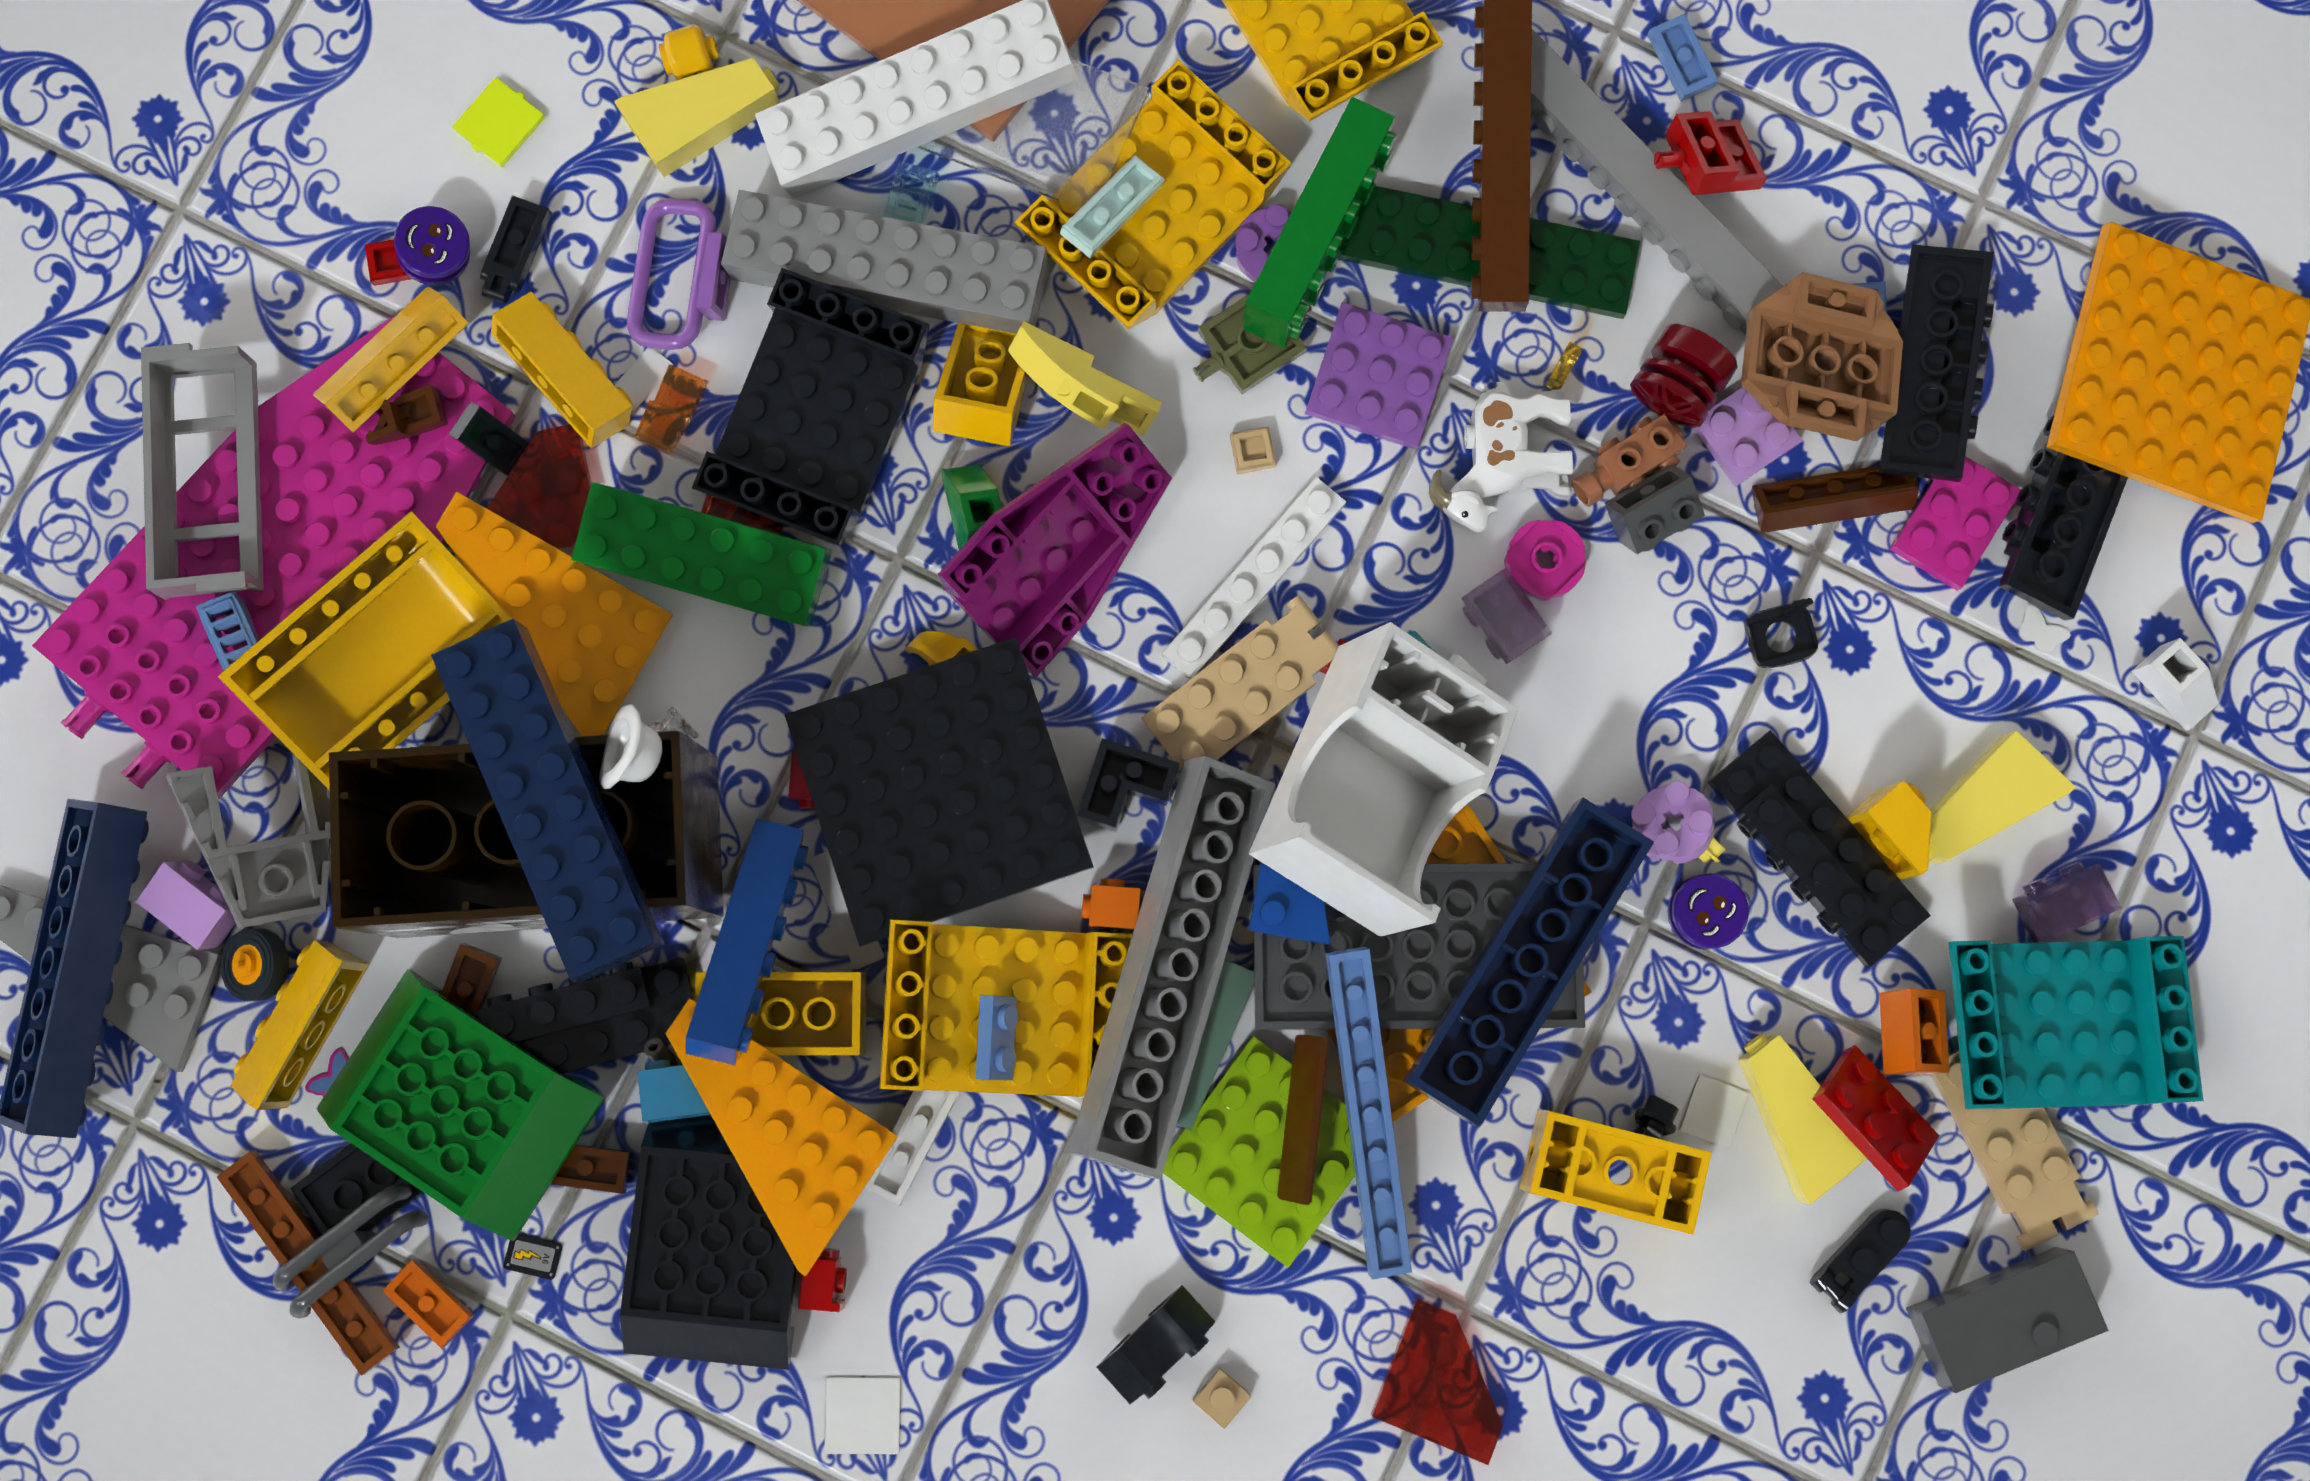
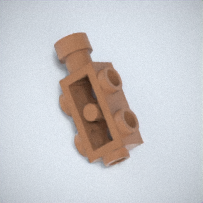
[1572,414,1687,507]

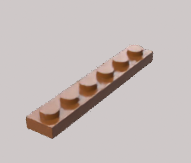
[217,1150,400,1376]

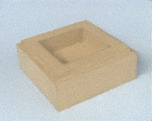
[1230,427,1276,474]

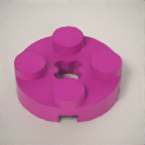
[1504,520,1586,601]

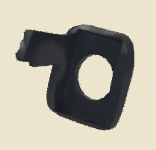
[1744,598,1818,668]

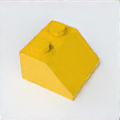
[1846,780,1931,880]

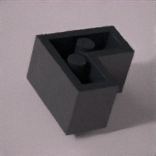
[1077,738,1179,832]

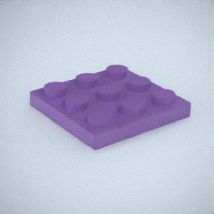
[1305,302,1453,450]

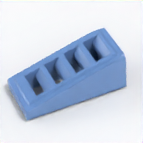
[196,592,259,671]

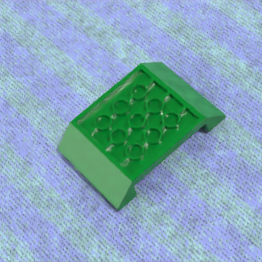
[316,969,606,1241]

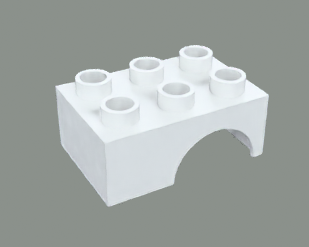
[1249,622,1519,937]

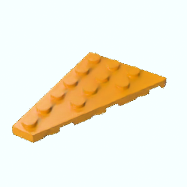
[436,491,673,737]
[665,998,898,1276]

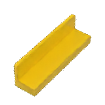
[313,287,469,432]

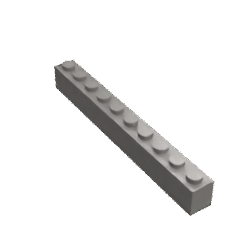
[1531,29,1783,334]

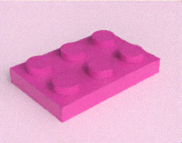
[1889,456,2021,591]

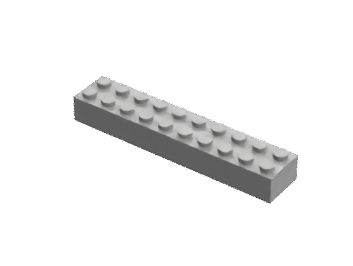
[1068,756,1275,1180]

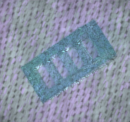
[883,160,940,224]

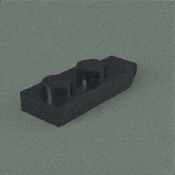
[480,195,552,304]

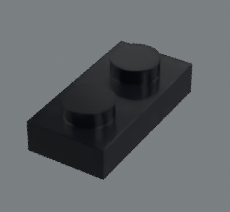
[448,402,532,477]

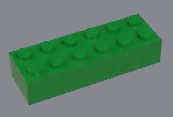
[1243,97,1397,349]
[571,482,832,626]

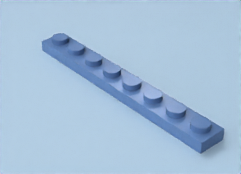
[1325,946,1412,1280]

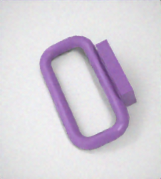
[627,198,731,350]

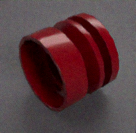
[1630,324,1738,428]

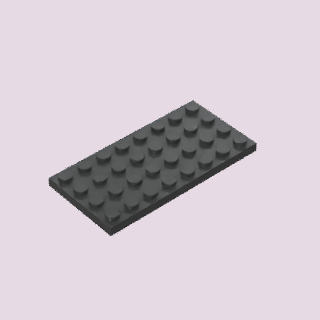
[1253,863,1586,1030]

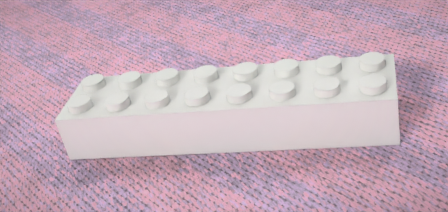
[755,0,1079,198]

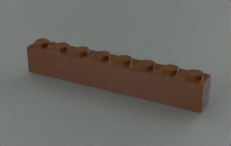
[1471,0,1532,312]

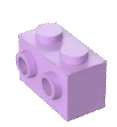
[135,860,236,950]

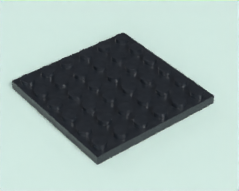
[784,637,1094,947]

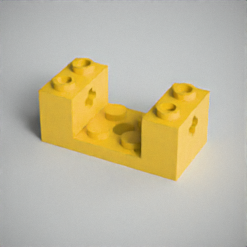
[1519,1109,1712,1235]

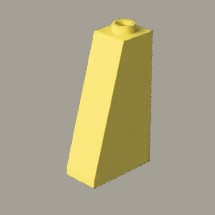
[614,58,780,177]
[1929,730,2076,864]
[1738,1033,1867,1204]

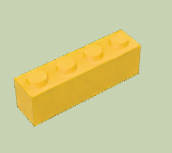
[491,292,632,449]

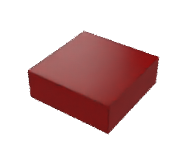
[365,239,412,286]

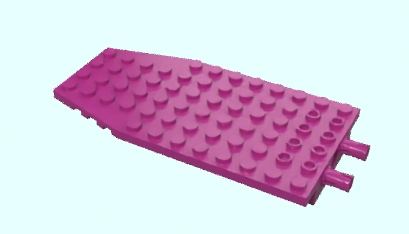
[32,316,516,799]

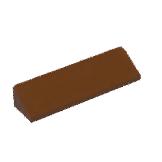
[1751,466,1919,533]
[1277,1034,1330,1205]

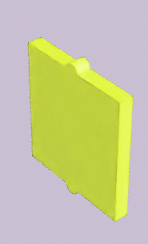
[452,77,546,167]

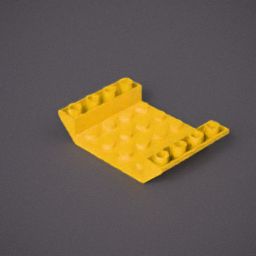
[1222,0,1444,122]
[1015,59,1292,330]
[879,920,1133,1097]

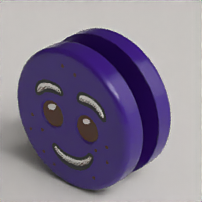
[394,206,470,285]
[1667,873,1749,950]

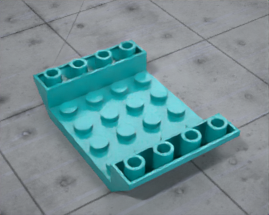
[1948,936,2204,1110]

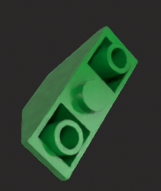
[941,464,1002,550]

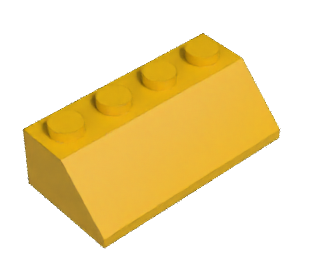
[230,940,370,1110]

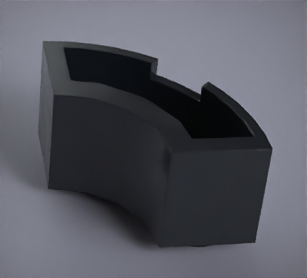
[1096,1285,1215,1404]

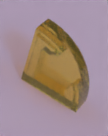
[1545,342,1582,390]

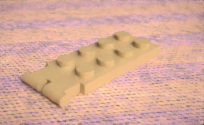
[1141,595,1339,771]
[1931,1049,2098,1252]

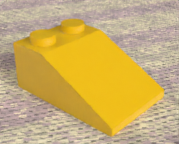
[933,323,1028,447]

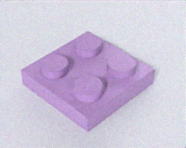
[1693,387,1803,487]

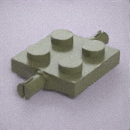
[1193,294,1312,394]

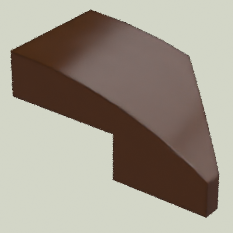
[366,384,448,445]

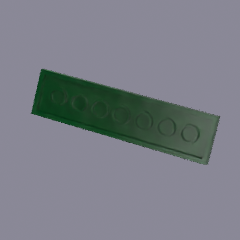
[1339,186,1640,319]

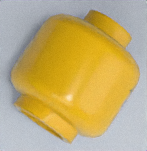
[659,25,720,80]

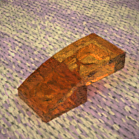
[635,364,709,452]

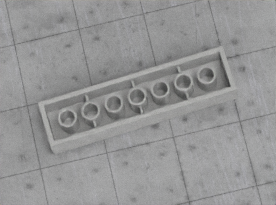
[721,190,1050,334]

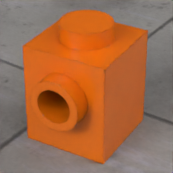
[1082,878,1141,931]

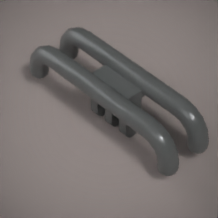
[272,1183,429,1318]

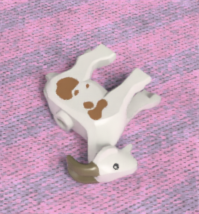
[1429,382,1573,532]

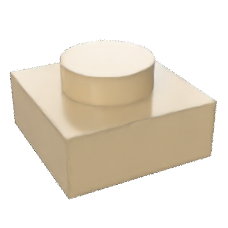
[1193,1367,1251,1429]

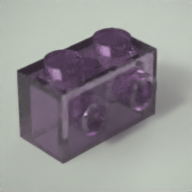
[1461,568,1552,664]
[2012,861,2121,943]

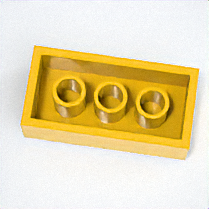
[695,972,867,1055]

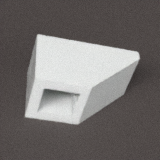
[2131,638,2218,731]

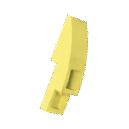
[1008,321,1162,436]

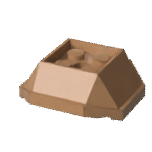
[1741,272,1903,442]

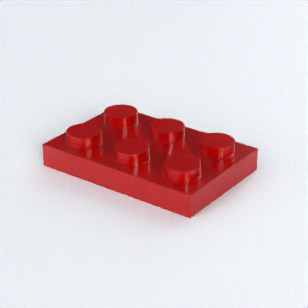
[1812,1045,1940,1191]

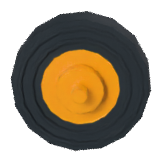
[221,928,289,1001]

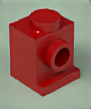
[798,1248,847,1312]

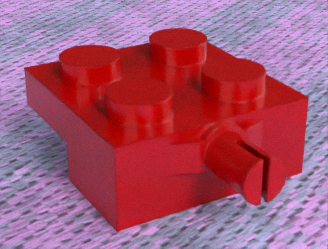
[1654,111,1767,195]

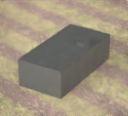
[1906,1247,2109,1393]

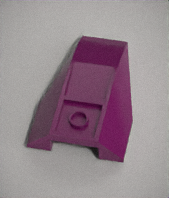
[938,423,1172,677]

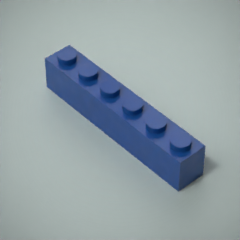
[686,818,809,1066]

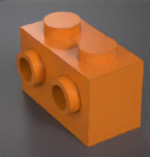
[1879,988,1949,1076]

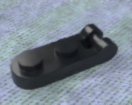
[1809,1209,1911,1313]

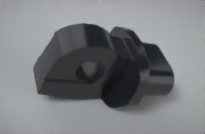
[1635,1095,1679,1139]

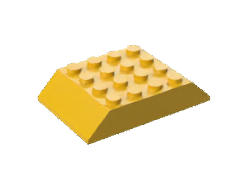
[218,511,512,791]

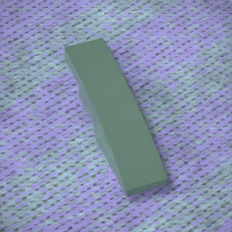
[1177,959,1254,1131]

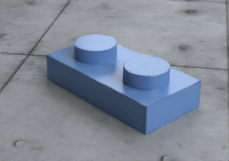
[1647,14,1719,102]
[976,995,1018,1080]

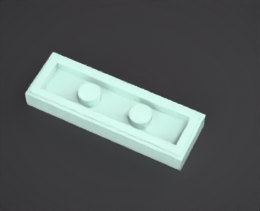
[1060,155,1165,259]

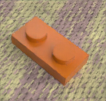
[382,1258,475,1348]

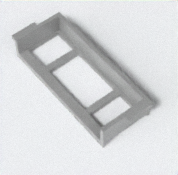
[141,343,264,600]

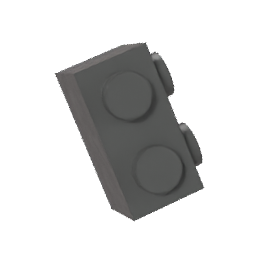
[1605,464,1705,555]

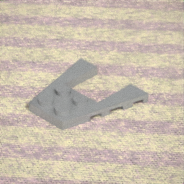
[166,754,330,928]

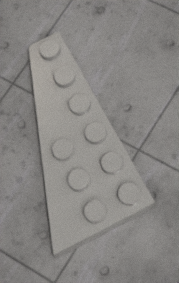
[0,885,222,1072]

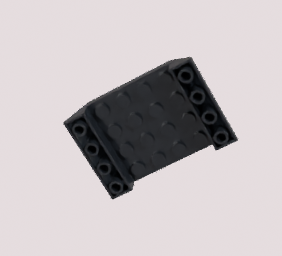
[692,268,930,547]
[620,1115,797,1370]

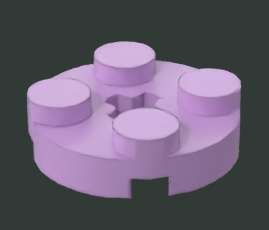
[1631,781,1715,864]

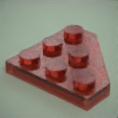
[487,424,592,549]
[1371,1297,1503,1465]

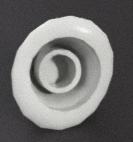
[599,704,662,789]

